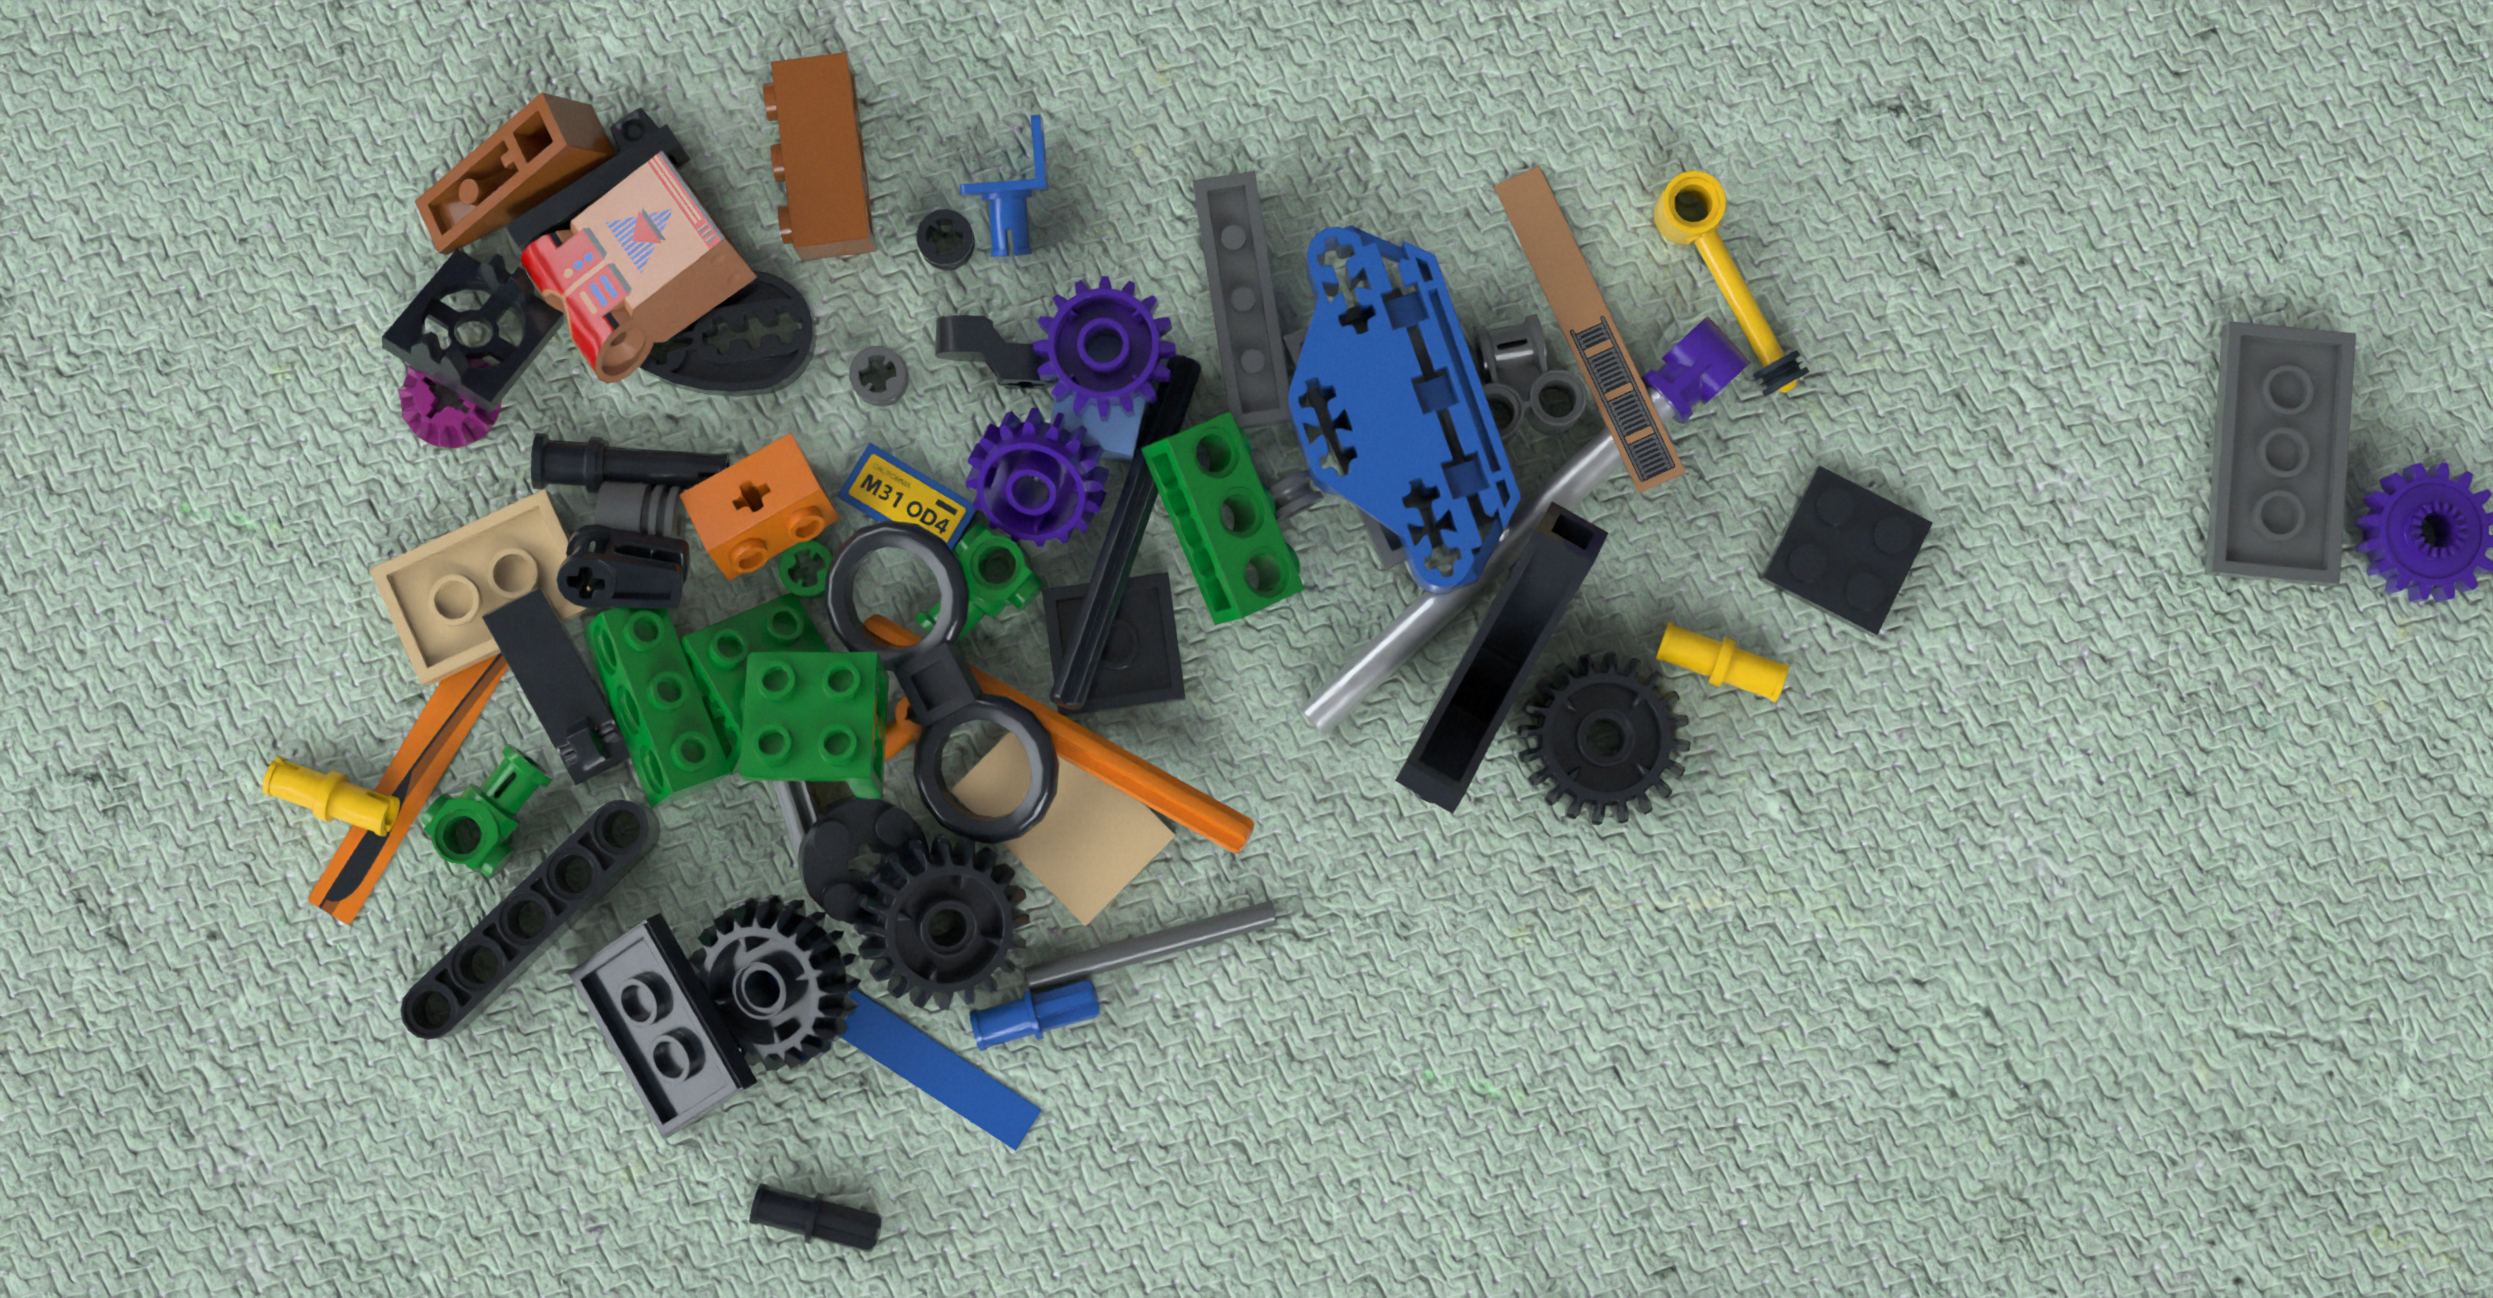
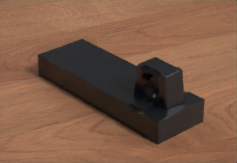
[505,108,691,252]
[482,585,631,785]

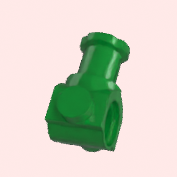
[914,523,1046,649]
[421,744,553,879]

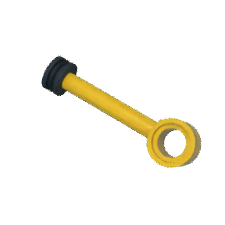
[1654,170,1809,397]

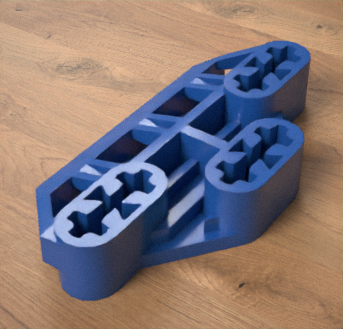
[1288,225,1521,595]

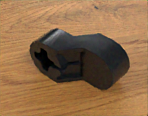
[935,315,1055,389]

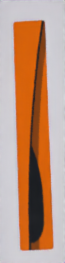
[308,652,509,924]

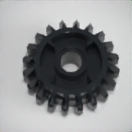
[1516,652,1691,825]
[854,834,1031,1010]
[688,895,862,1071]

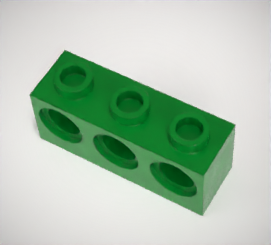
[1141,411,1305,625]
[582,607,731,809]

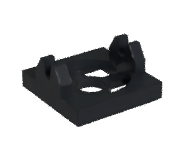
[382,249,564,413]

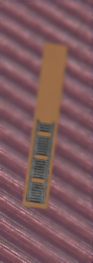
[1494,165,1686,494]

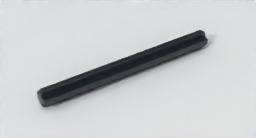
[1050,354,1202,711]

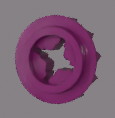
[398,349,502,448]

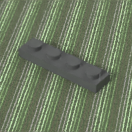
[1193,171,1291,430]

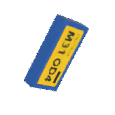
[837,442,979,552]

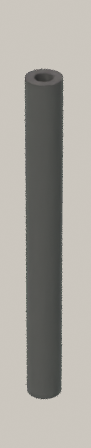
[1024,900,1278,992]

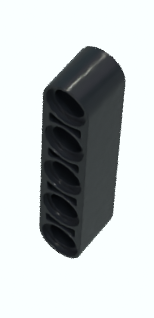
[400,799,661,1040]

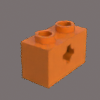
[679,432,841,581]

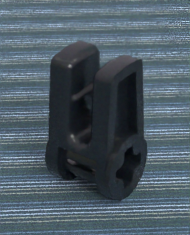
[556,524,690,609]

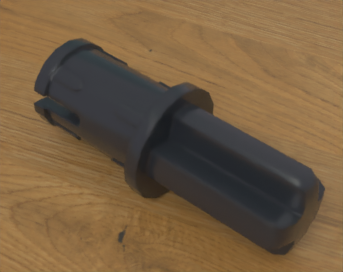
[749,1183,882,1252]

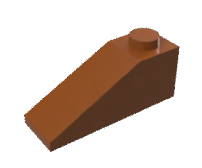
[415,92,616,255]

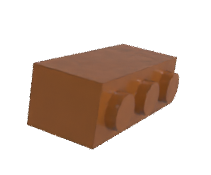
[763,52,876,261]

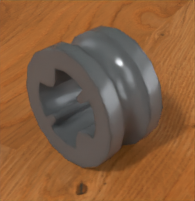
[849,346,909,407]
[1268,470,1324,523]

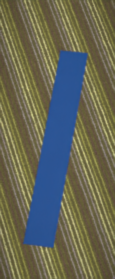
[768,972,1041,1151]

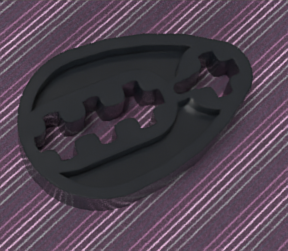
[640,271,817,397]

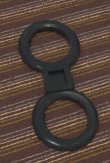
[824,520,1060,844]

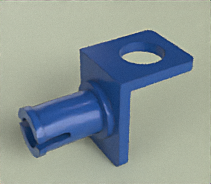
[960,114,1049,257]

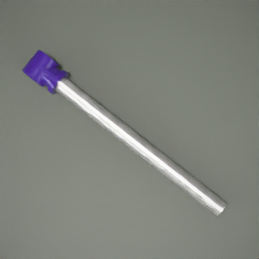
[1299,316,1751,736]

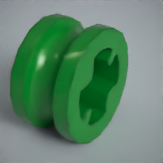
[778,540,834,600]

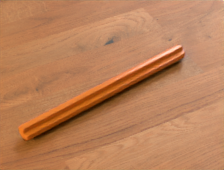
[864,614,1255,853]

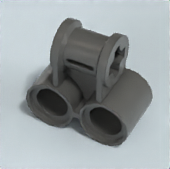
[1473,314,1587,446]

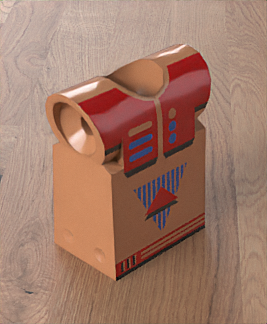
[520,150,757,383]

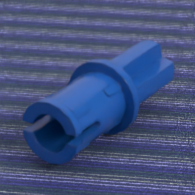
[969,980,1100,1051]

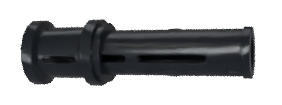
[531,433,730,493]

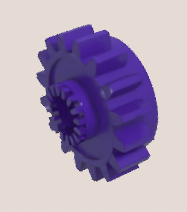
[1033,276,1176,422]
[966,408,1109,547]
[2354,462,2493,603]

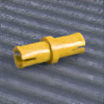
[1655,621,1790,703]
[262,756,400,837]

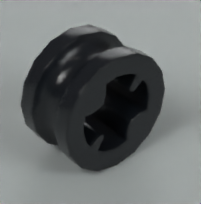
[916,209,975,271]

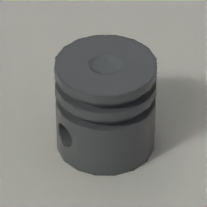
[595,481,686,546]

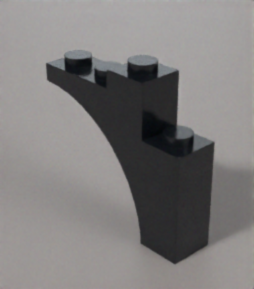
[1395,501,1608,814]

